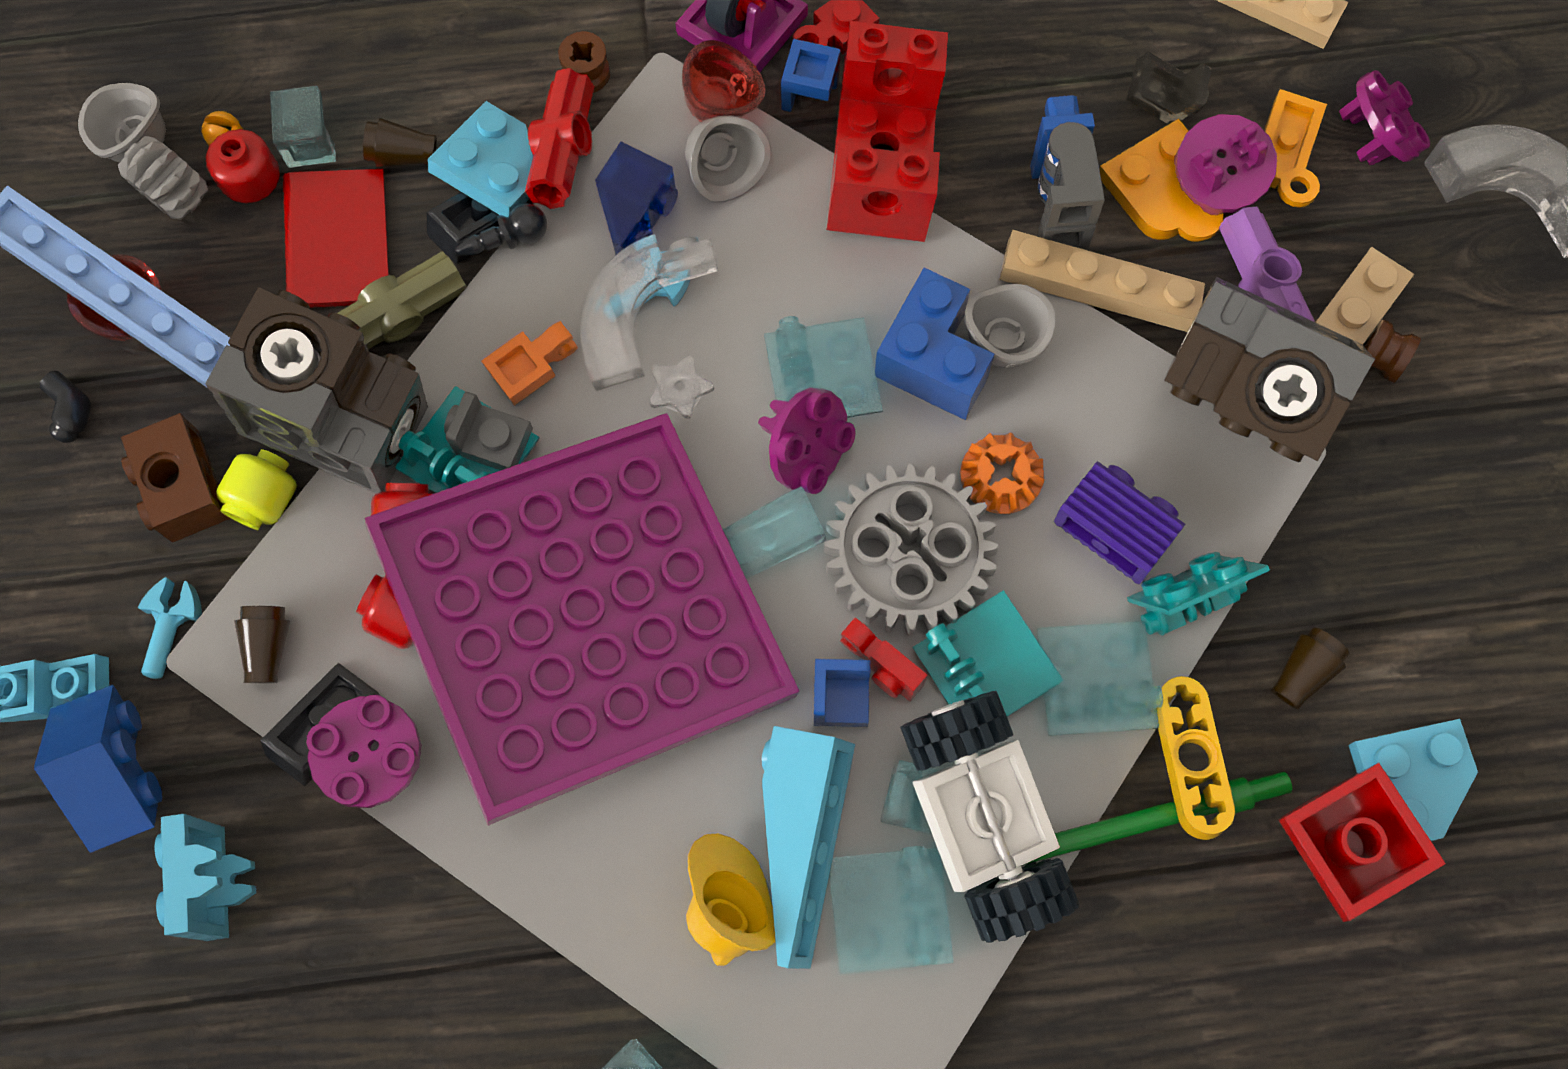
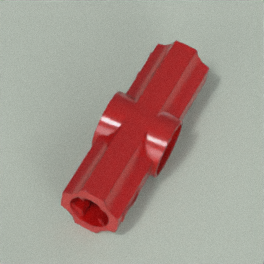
[525,68,595,209]

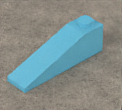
[762,726,855,969]

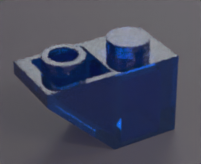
[595,141,678,269]

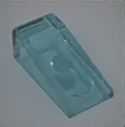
[723,486,826,578]

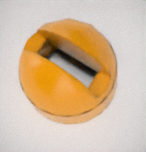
[202,111,243,146]

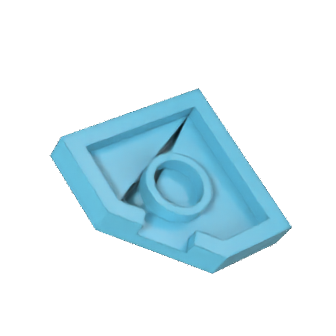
[428,101,533,217]
[1348,719,1478,841]

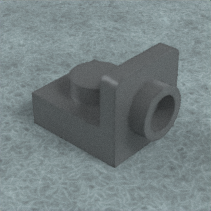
[444,391,533,470]

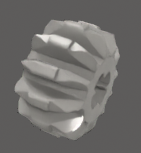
[118,136,208,220]

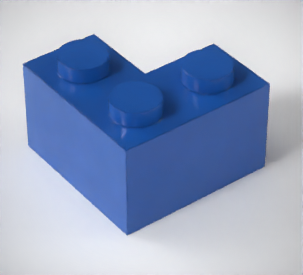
[874,267,995,420]
[34,685,162,853]

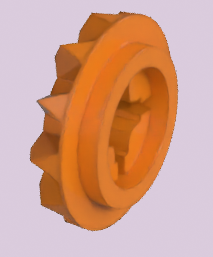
[960,432,1045,514]

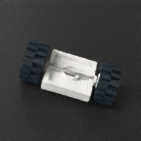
[900,691,1080,943]

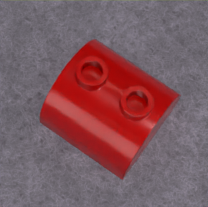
[1278,763,1446,922]

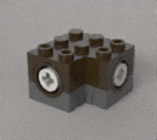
[1164,276,1375,462]
[205,287,428,493]

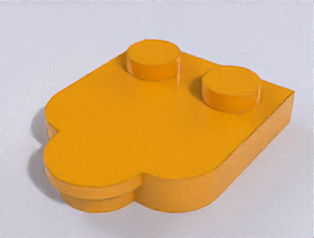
[1099,119,1224,242]

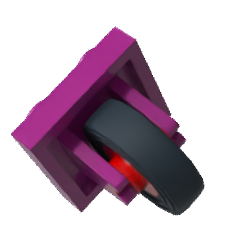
[675,0,808,82]

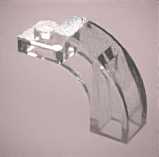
[1424,124,1568,258]
[581,234,718,391]

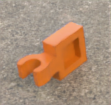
[481,321,578,406]

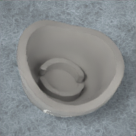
[78,83,166,163]
[685,115,771,202]
[965,284,1056,368]

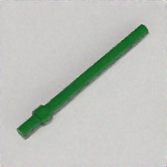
[1021,772,1292,866]

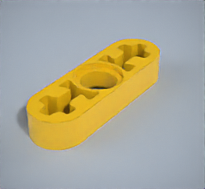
[1154,676,1235,840]

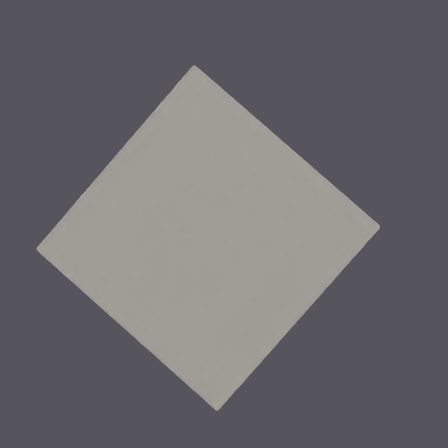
[166,53,1326,1069]

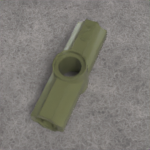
[337,251,466,350]

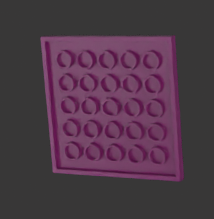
[364,413,800,826]

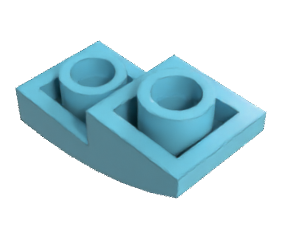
[0,654,109,722]

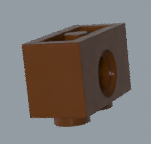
[121,413,231,543]

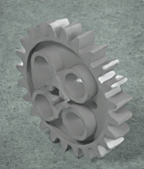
[824,462,999,635]

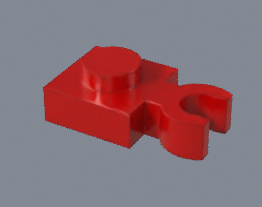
[793,0,880,55]
[840,618,928,702]

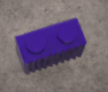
[1054,461,1186,584]

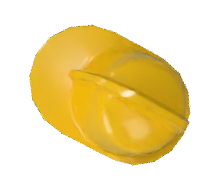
[686,833,776,966]

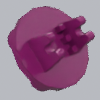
[1339,70,1430,165]
[1174,114,1277,215]
[758,387,856,494]
[306,695,422,808]

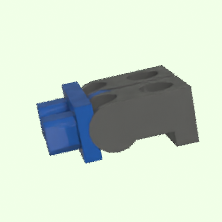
[1030,95,1105,249]

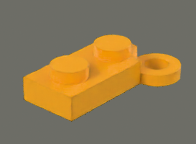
[1264,89,1327,208]

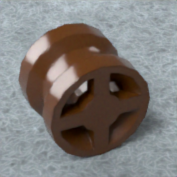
[558,31,610,93]
[1364,319,1421,383]

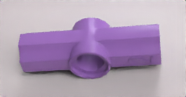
[1219,206,1315,322]

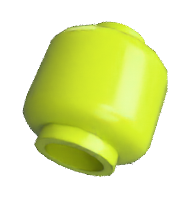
[216,449,297,530]

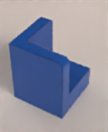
[781,39,841,112]
[814,659,871,727]

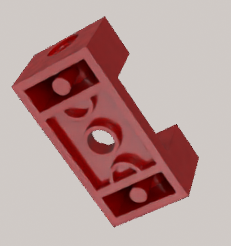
[826,21,948,242]

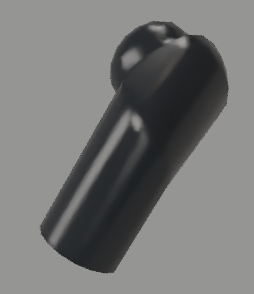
[40,371,91,443]

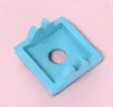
[155,814,256,941]

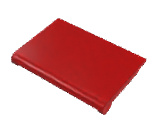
[283,169,389,308]

